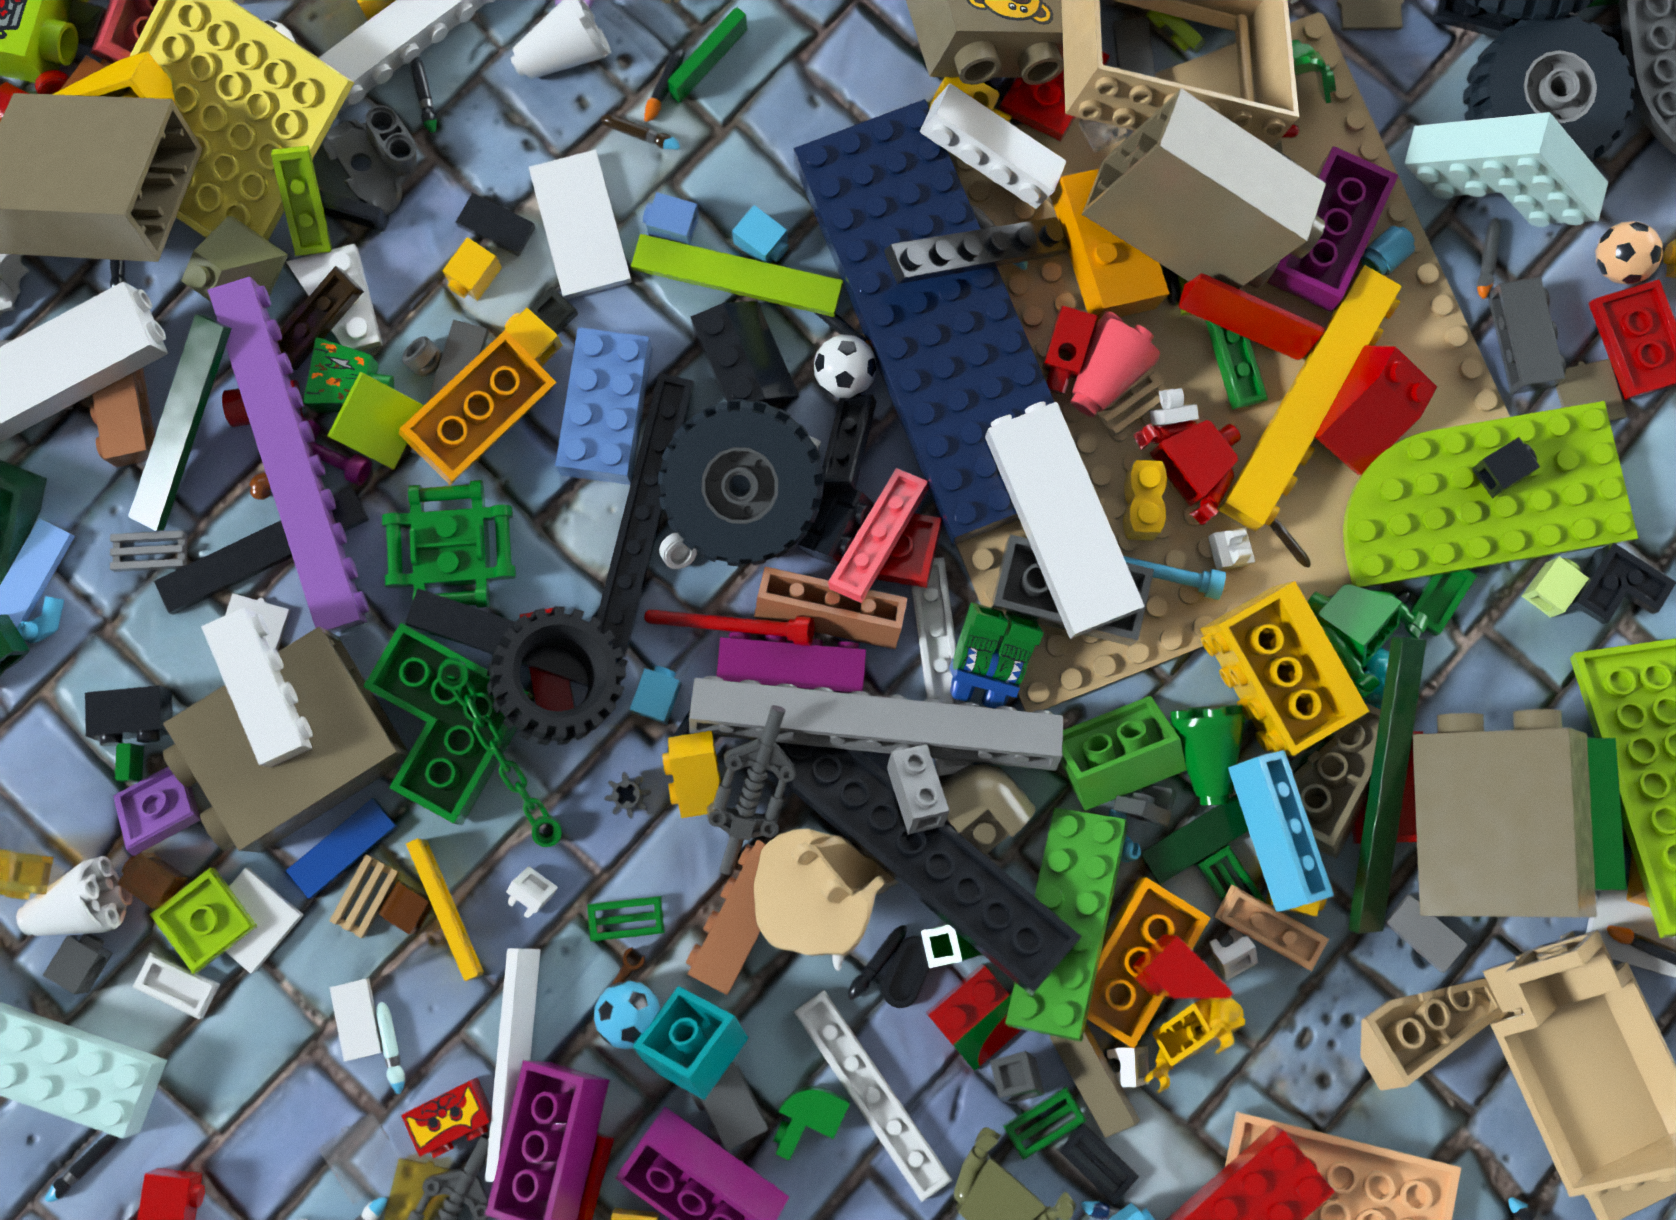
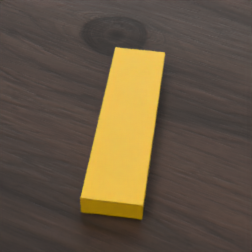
[406,838,484,981]

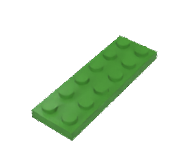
[1005,807,1129,1042]

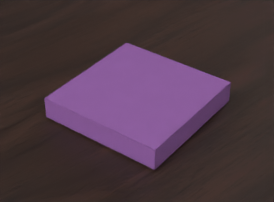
[113,767,201,856]

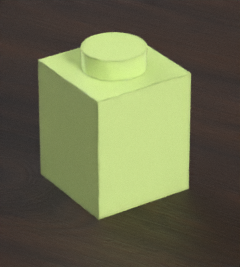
[1522,556,1589,618]

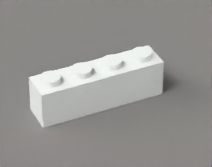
[920,83,1066,208]
[201,607,313,768]

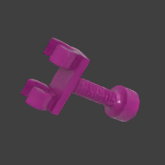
[301,416,372,486]

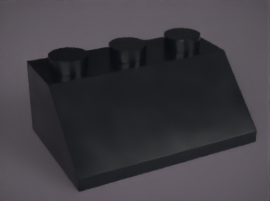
[690,301,799,407]

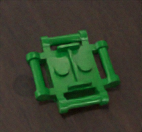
[382,480,516,608]

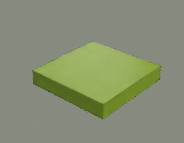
[327,372,424,470]
[150,867,258,974]

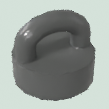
[402,336,442,376]

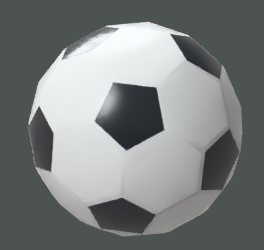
[814,335,877,398]

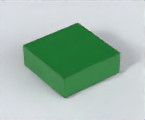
[115,743,144,783]

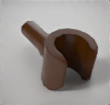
[610,947,645,986]

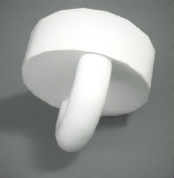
[659,532,697,569]

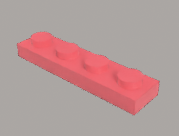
[828,468,929,603]

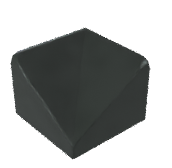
[69,0,106,47]

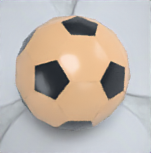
[1595,221,1663,285]

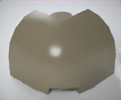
[941,764,1036,855]

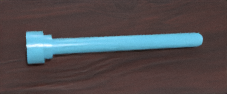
[1123,556,1226,600]

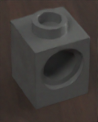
[42,933,113,994]
[990,1051,1045,1104]

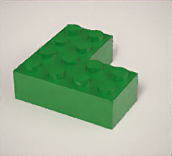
[363,623,535,825]

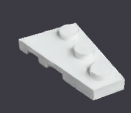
[286,244,383,351]

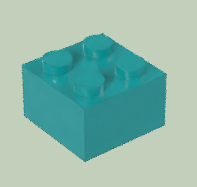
[633,986,749,1100]

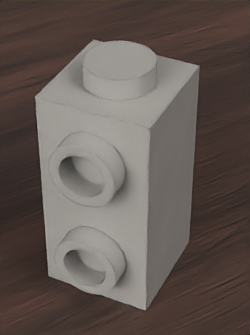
[887,744,949,834]

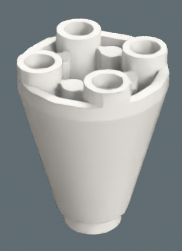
[16,856,133,936]

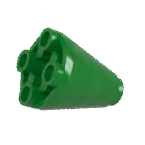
[1170,705,1245,805]

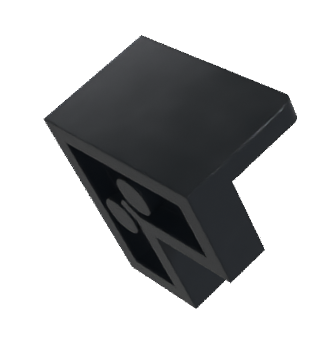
[1566,542,1676,624]

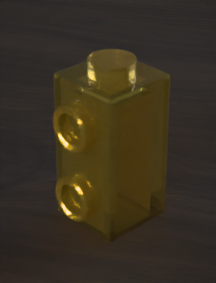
[0,848,54,900]

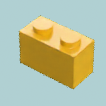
[662,731,722,818]

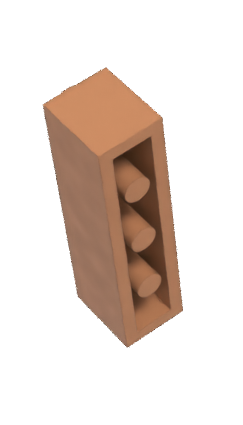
[90,368,155,467]
[754,566,908,650]
[686,840,766,995]

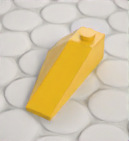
[52,51,176,105]

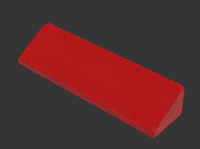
[1179,273,1325,360]

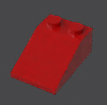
[1314,345,1437,475]

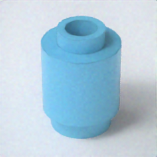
[1361,226,1415,275]

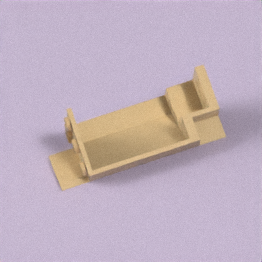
[1483,930,1676,1220]

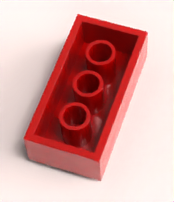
[1166,1125,1336,1220]

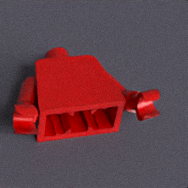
[1133,420,1241,526]

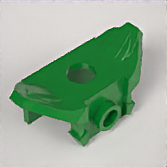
[1292,39,1336,104]

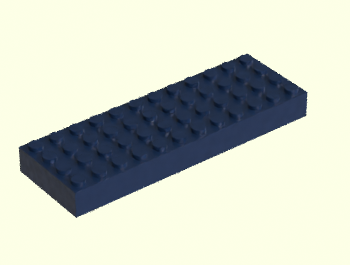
[793,99,1055,546]

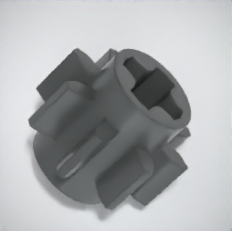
[604,772,652,819]

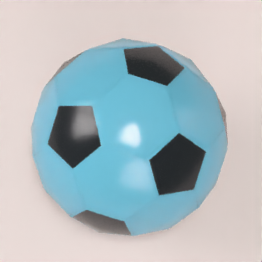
[594,981,660,1049]

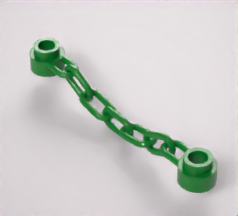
[437,658,562,847]

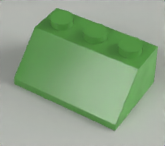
[1060,696,1187,811]

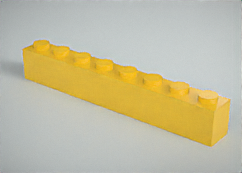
[1218,265,1402,532]

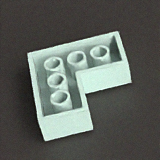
[1404,112,1608,227]

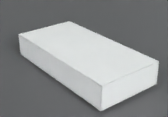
[133,952,220,1019]
[330,978,383,1062]

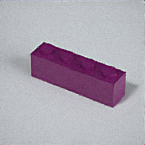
[716,632,866,694]

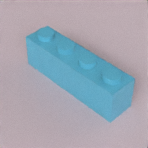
[1228,750,1334,913]

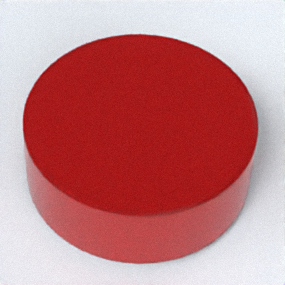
[35,70,69,95]

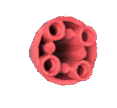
[1070,311,1160,417]

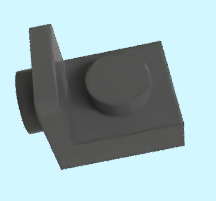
[1113,785,1176,826]

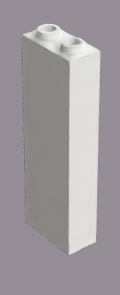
[0,281,168,443]
[985,401,1145,639]

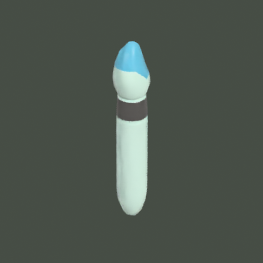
[376,1002,405,1094]

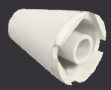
[511,0,611,79]

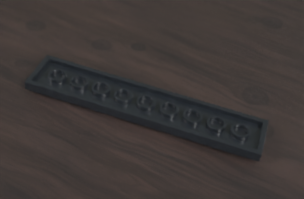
[768,742,1082,996]

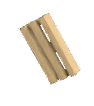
[1097,367,1169,437]
[329,855,400,938]

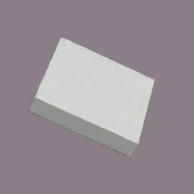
[226,868,304,974]

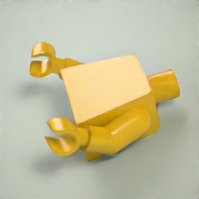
[1144,997,1245,1093]

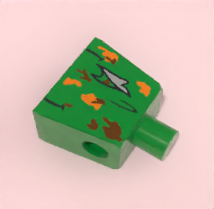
[303,338,394,413]

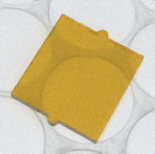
[384,1157,454,1220]

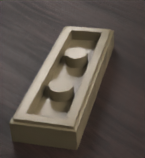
[1050,1024,1140,1138]

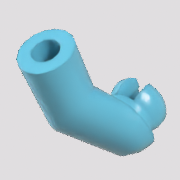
[17,596,64,643]

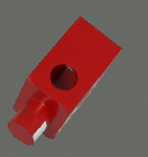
[1042,305,1097,395]

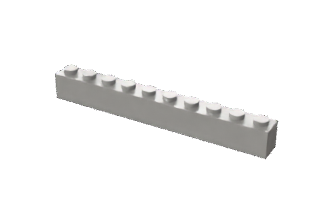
[689,676,1063,771]

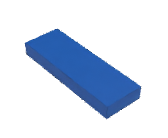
[286,798,398,899]

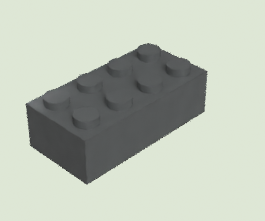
[991,534,1154,646]

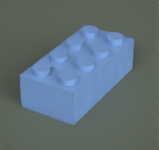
[555,327,653,485]

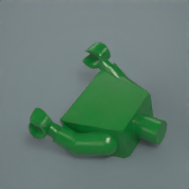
[1308,584,1428,698]

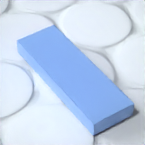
[0,518,75,628]

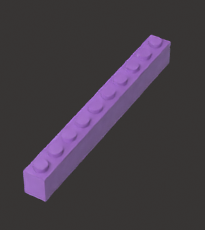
[208,276,369,633]

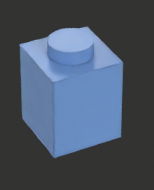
[643,192,699,245]

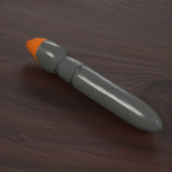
[1477,218,1501,299]

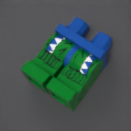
[949,602,1044,709]

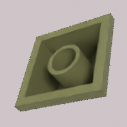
[181,216,288,301]

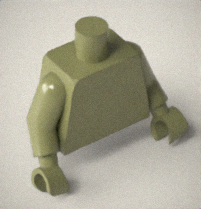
[954,1127,1076,1220]

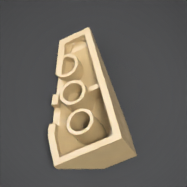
[1360,978,1503,1091]

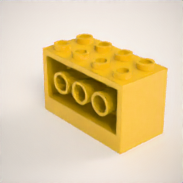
[1200,581,1369,756]

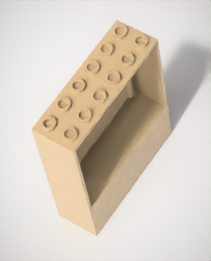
[1061,0,1299,148]

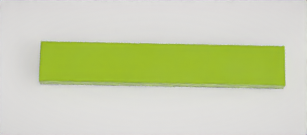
[631,234,844,317]

